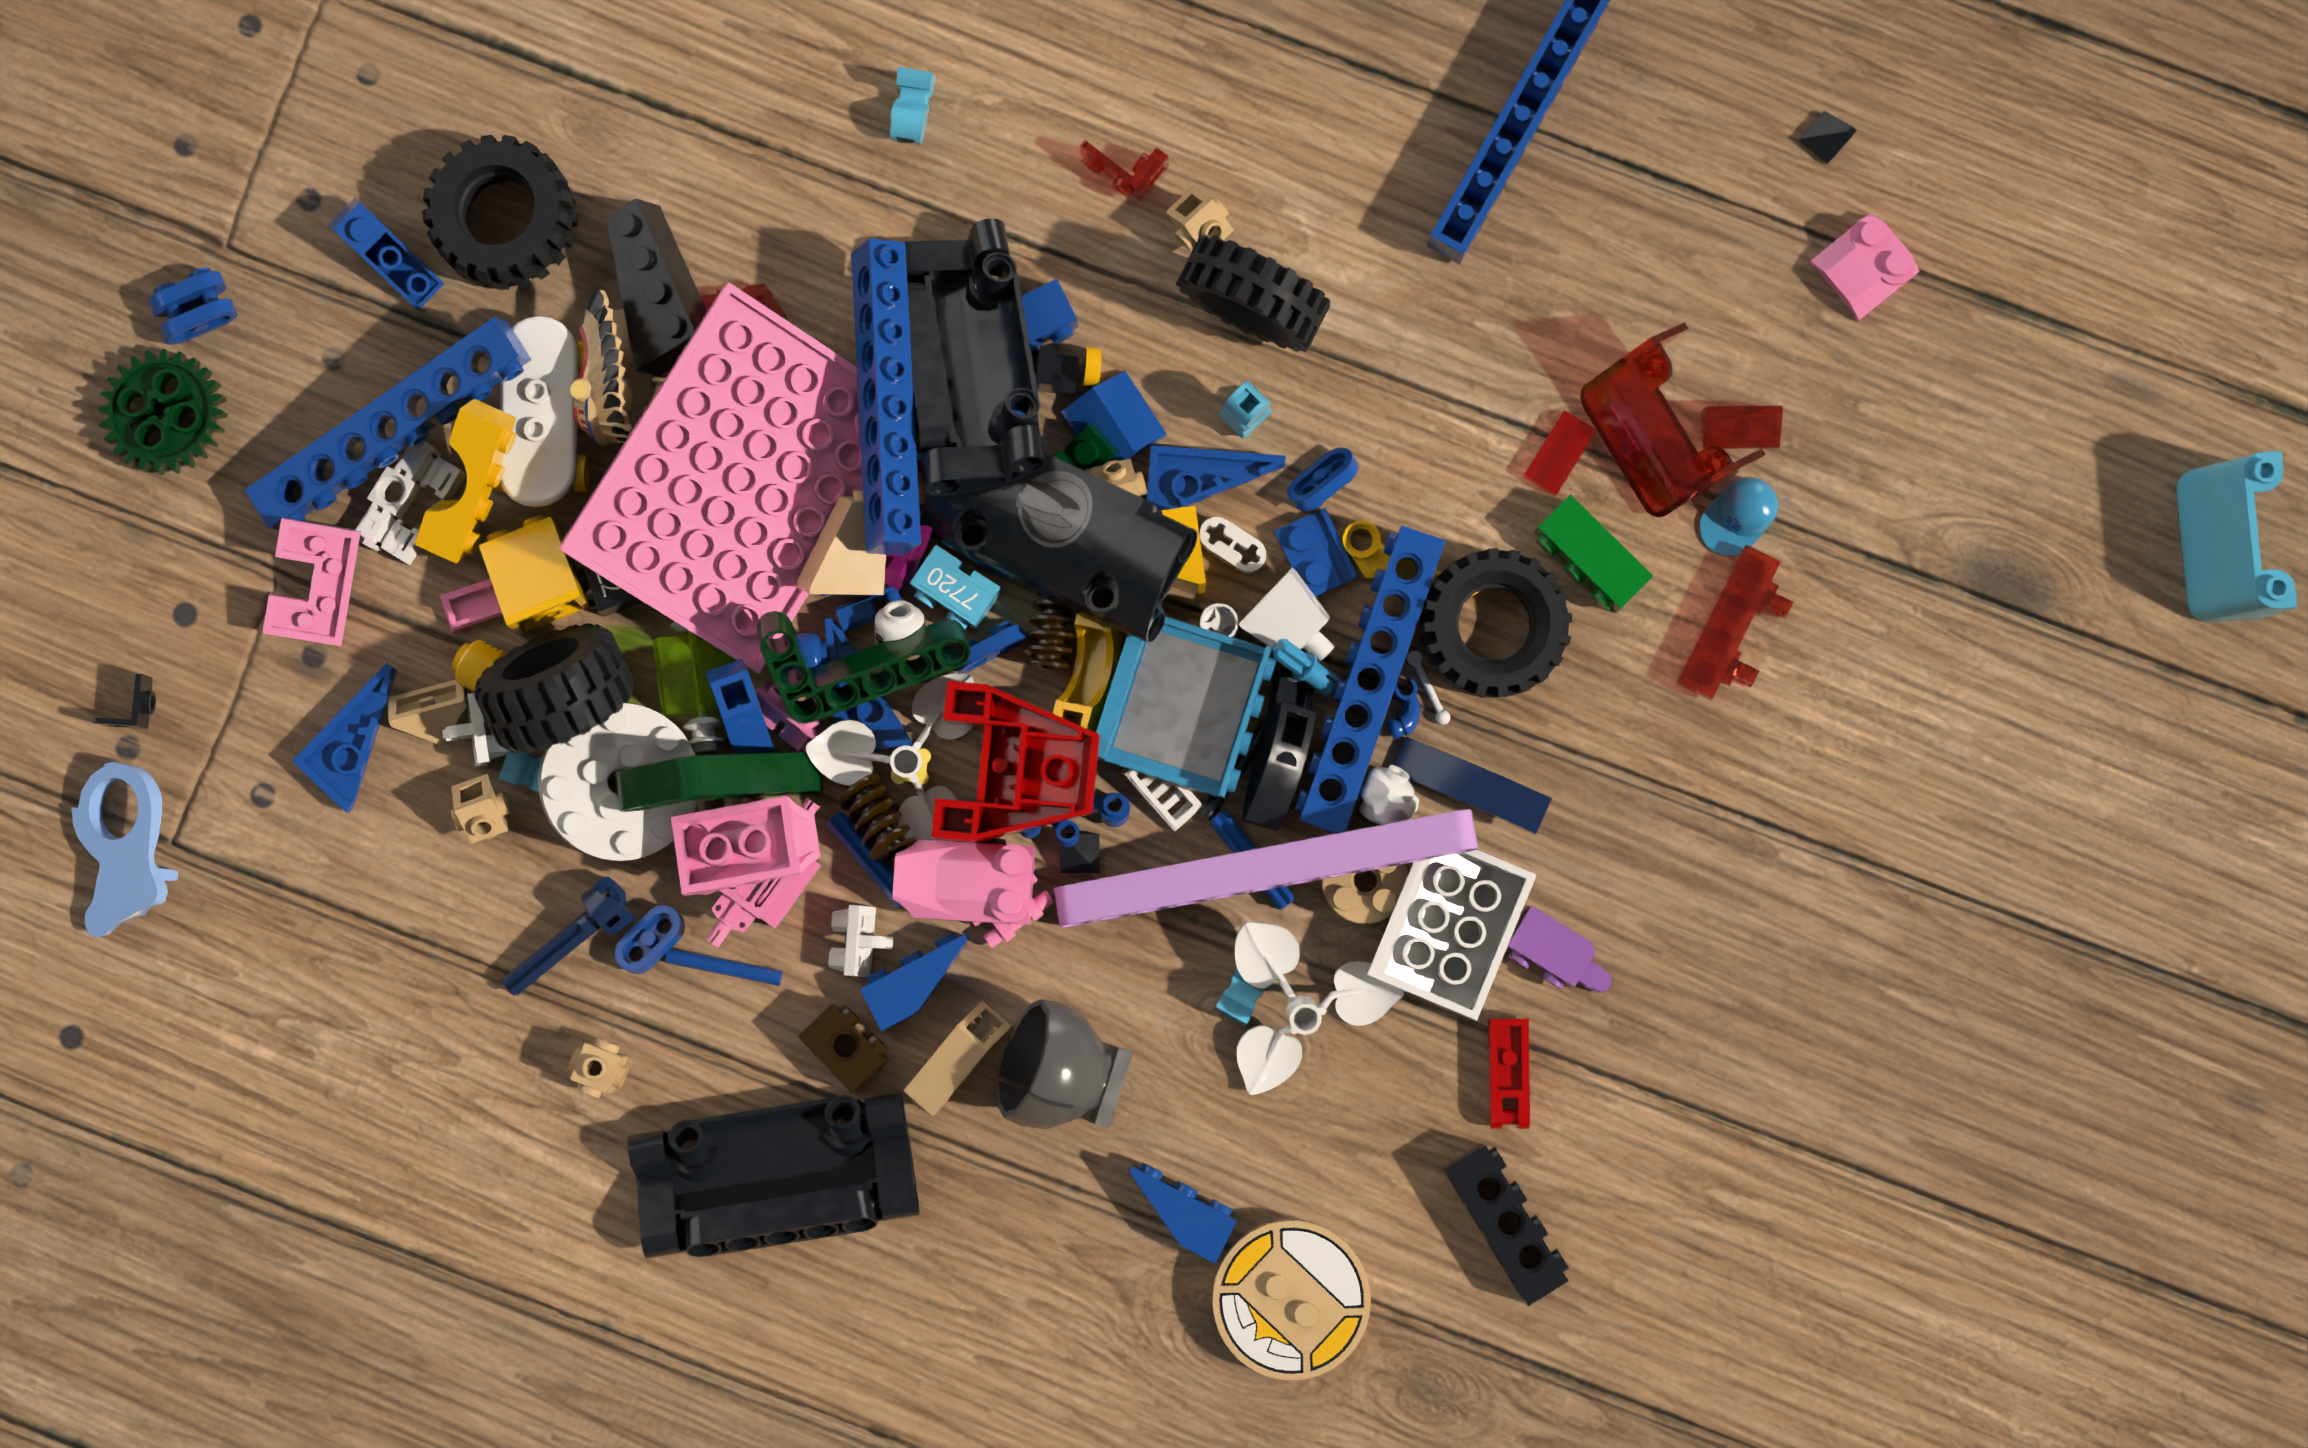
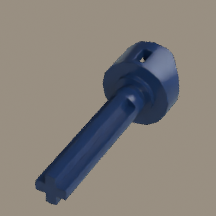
[501,876,635,996]

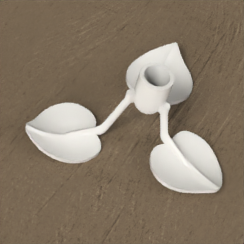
[806,673,974,842]
[1234,921,1404,1095]

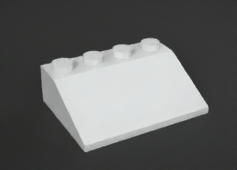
[1367,850,1537,1021]

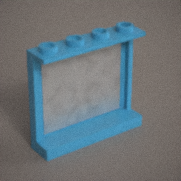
[1096,617,1276,799]

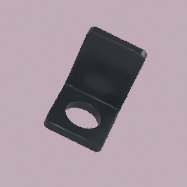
[93,674,156,729]

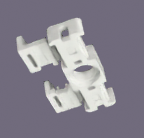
[348,441,467,565]

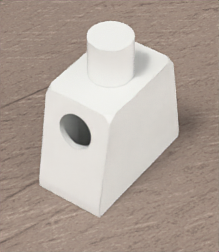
[1238,567,1335,663]

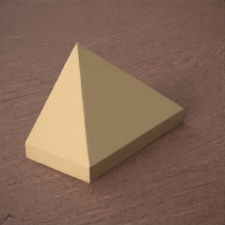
[388,680,466,745]

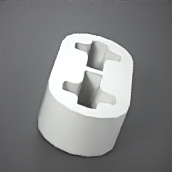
[1199,517,1266,574]

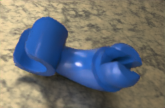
[1387,678,1420,739]

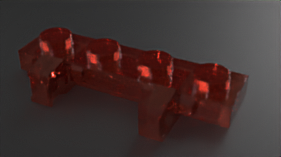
[1676,545,1794,701]

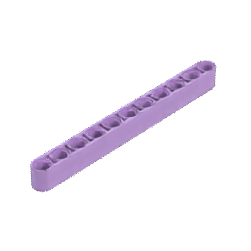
[1053,809,1479,928]

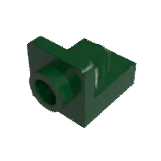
[1053,423,1119,471]

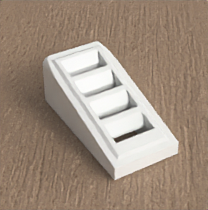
[1120,768,1203,831]

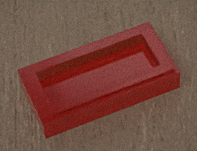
[1523,410,1597,497]

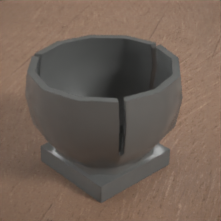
[997,999,1133,1129]

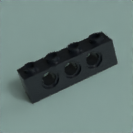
[1442,1143,1569,1306]

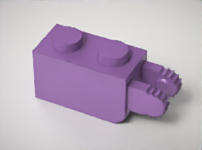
[1507,906,1613,993]

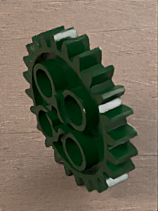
[98,349,228,475]

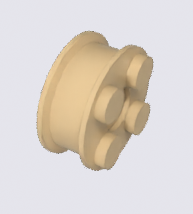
[1322,864,1408,925]

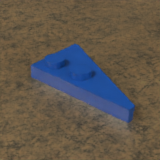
[1147,445,1286,510]
[824,618,913,751]
[292,663,397,813]

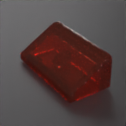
[1701,405,1783,449]

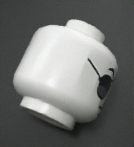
[875,600,925,657]

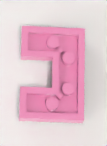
[262,517,361,646]

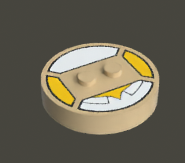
[1212,1219,1371,1381]

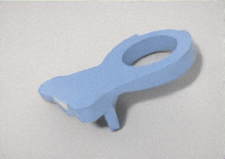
[71,762,178,937]

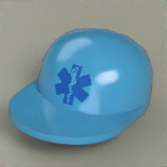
[1699,477,1779,556]

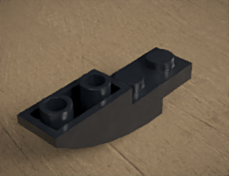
[1241,668,1317,831]

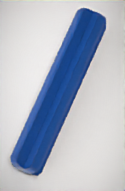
[1210,810,1294,910]
[827,812,903,909]

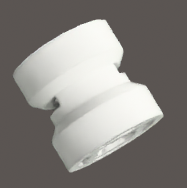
[1200,603,1239,638]

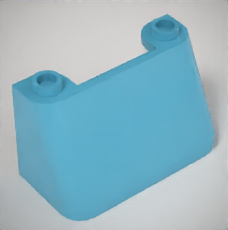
[2176,451,2297,623]

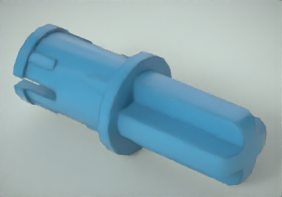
[1271,639,1339,696]

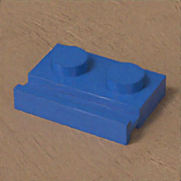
[1274,508,1358,598]

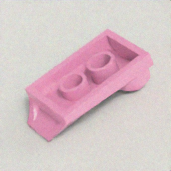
[671,796,820,896]
[892,840,1036,925]

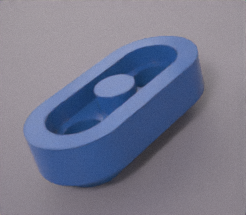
[1287,448,1359,511]
[956,621,1027,674]
[615,905,685,974]

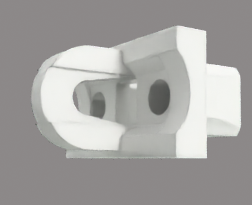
[442,693,508,767]
[828,905,893,977]

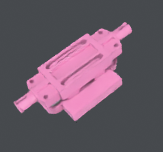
[705,797,822,948]

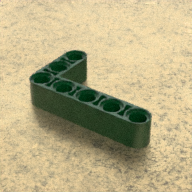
[756,611,970,724]
[615,752,823,812]

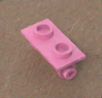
[755,682,827,752]

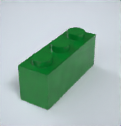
[1534,494,1653,613]

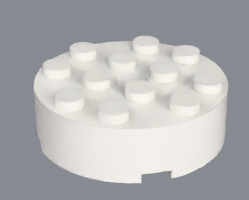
[538,703,697,861]

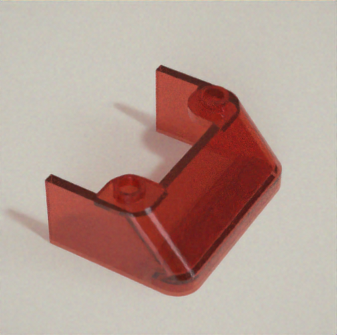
[1580,322,1766,517]

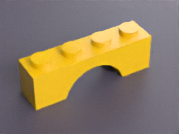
[414,398,517,564]
[1053,599,1125,733]

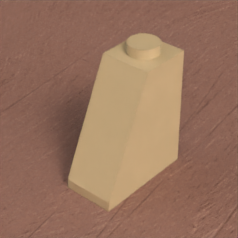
[797,490,886,595]
[904,1001,1012,1116]

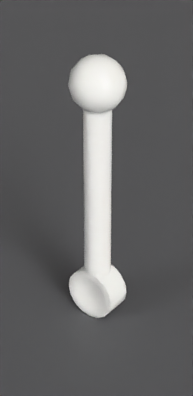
[1407,650,1451,725]

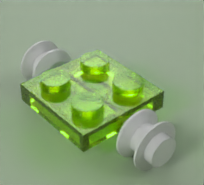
[653,622,735,753]

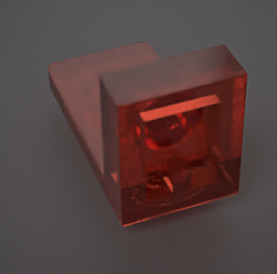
[1080,140,1169,201]

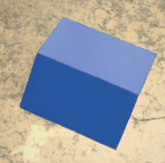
[1061,371,1167,462]

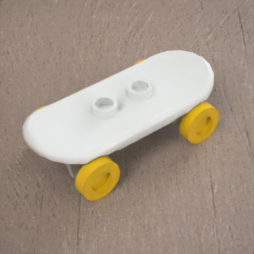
[493,316,591,507]

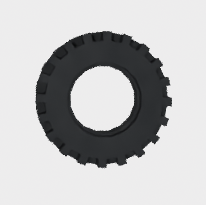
[1176,235,1331,352]
[1419,548,1572,698]

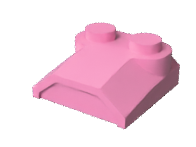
[1809,213,1919,322]

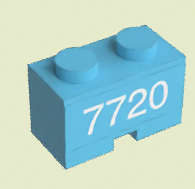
[910,545,1002,630]

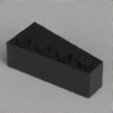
[606,199,707,376]

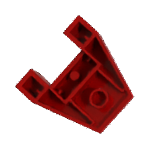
[931,681,1100,843]

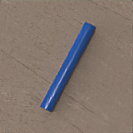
[665,948,783,986]

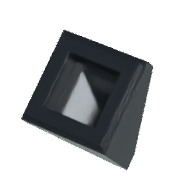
[1799,111,1857,165]
[1060,833,1100,873]

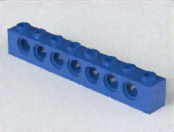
[1427,0,1611,265]
[851,238,921,556]
[245,317,532,530]
[1294,525,1446,834]

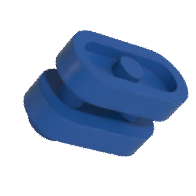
[148,267,238,345]

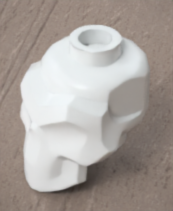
[1359,765,1419,825]

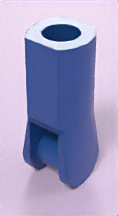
[835,586,902,632]

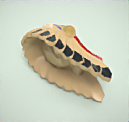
[570,290,655,446]

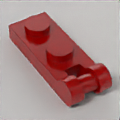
[1488,1019,1530,1129]

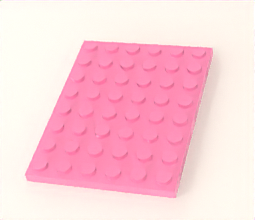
[558,282,863,674]

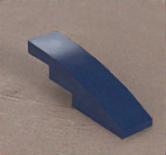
[1393,737,1552,835]

